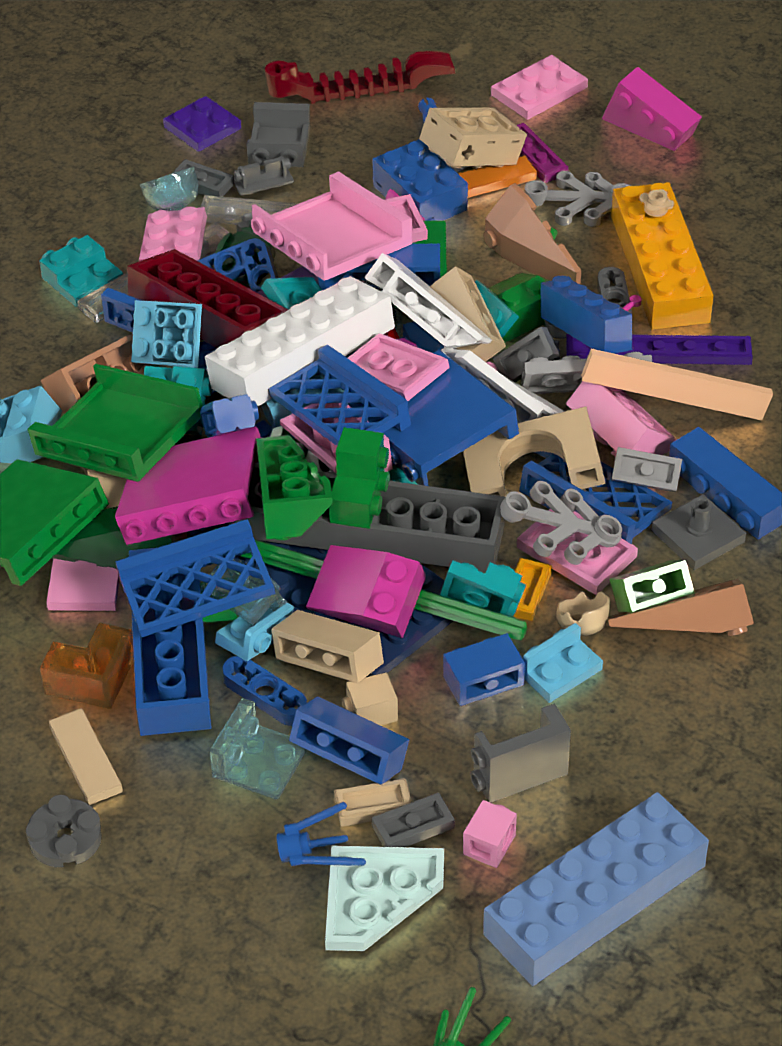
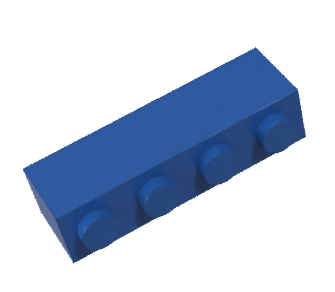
[318,244,440,291]
[541,276,632,354]
[669,427,782,540]

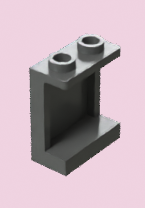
[247,102,310,167]
[470,703,571,803]

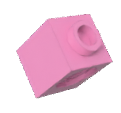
[463,800,517,868]

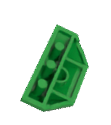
[488,273,550,343]

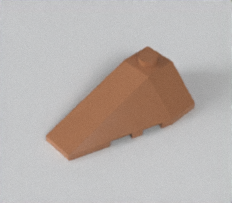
[483,183,581,284]
[40,333,152,414]
[608,578,754,636]

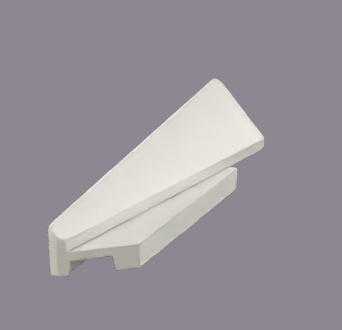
[365,253,492,349]
[441,347,565,423]

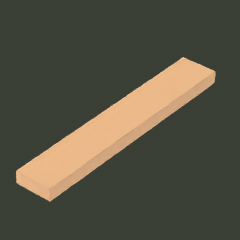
[581,349,773,420]

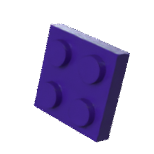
[163,96,241,152]

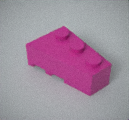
[602,67,702,151]

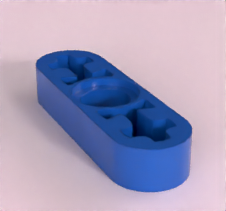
[222,656,307,726]

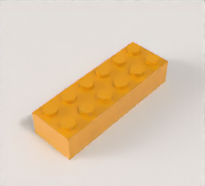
[611,182,714,330]

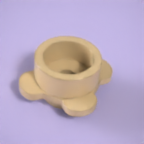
[640,189,674,217]

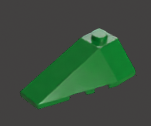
[257,435,333,541]

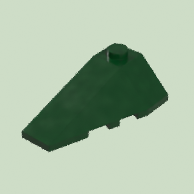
[52,506,172,569]

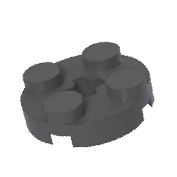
[26,795,102,867]

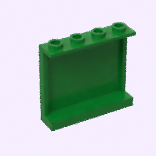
[27,364,203,482]
[0,459,109,586]

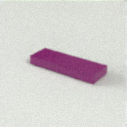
[516,123,569,183]

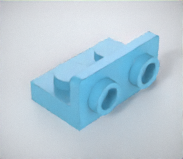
[215,603,294,662]
[523,623,603,703]

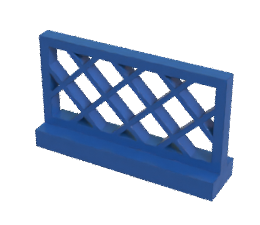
[268,344,411,446]
[519,453,672,544]
[115,519,275,637]

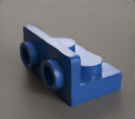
[101,288,142,333]

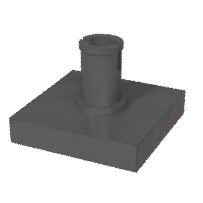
[651,494,746,570]

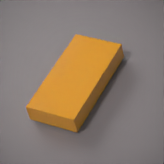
[513,558,552,621]

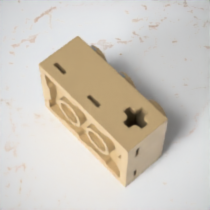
[419,108,527,168]

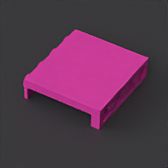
[115,427,261,545]

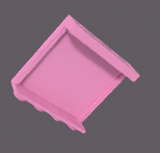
[251,172,412,281]

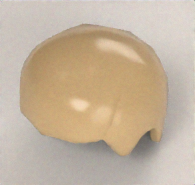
[556,592,610,636]

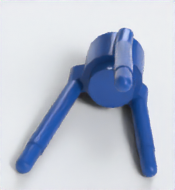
[277,802,366,867]

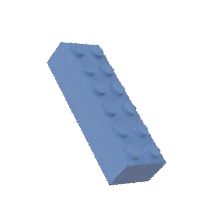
[483,792,709,987]

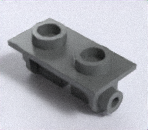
[233,156,294,196]

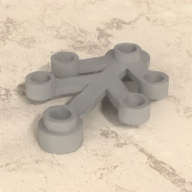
[524,171,631,227]
[500,481,622,565]

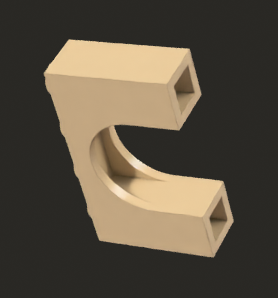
[463,407,605,497]

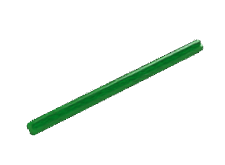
[214,528,527,641]

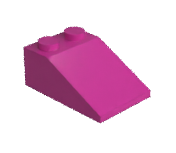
[306,545,426,638]

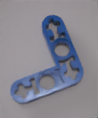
[197,238,279,294]

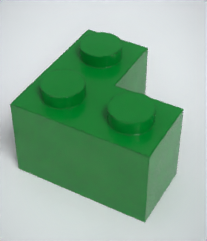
[329,427,390,529]

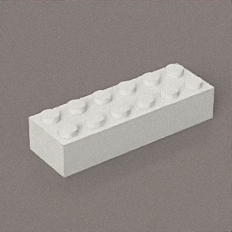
[205,276,395,406]

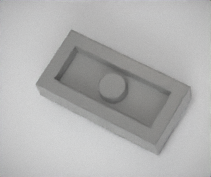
[611,447,682,492]

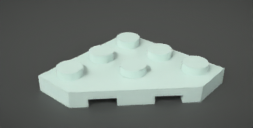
[325,846,444,951]

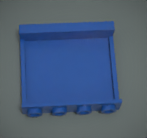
[348,349,519,486]

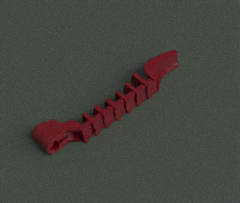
[265,51,455,104]

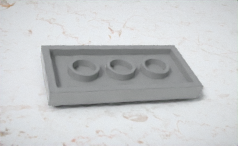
[520,352,652,394]

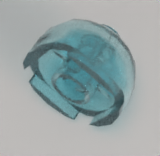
[139,167,199,212]

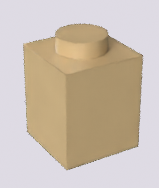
[342,672,398,725]

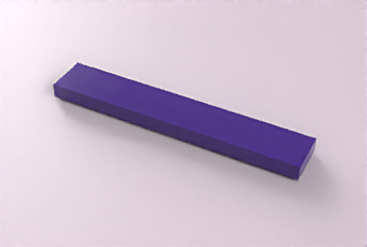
[566,334,753,365]

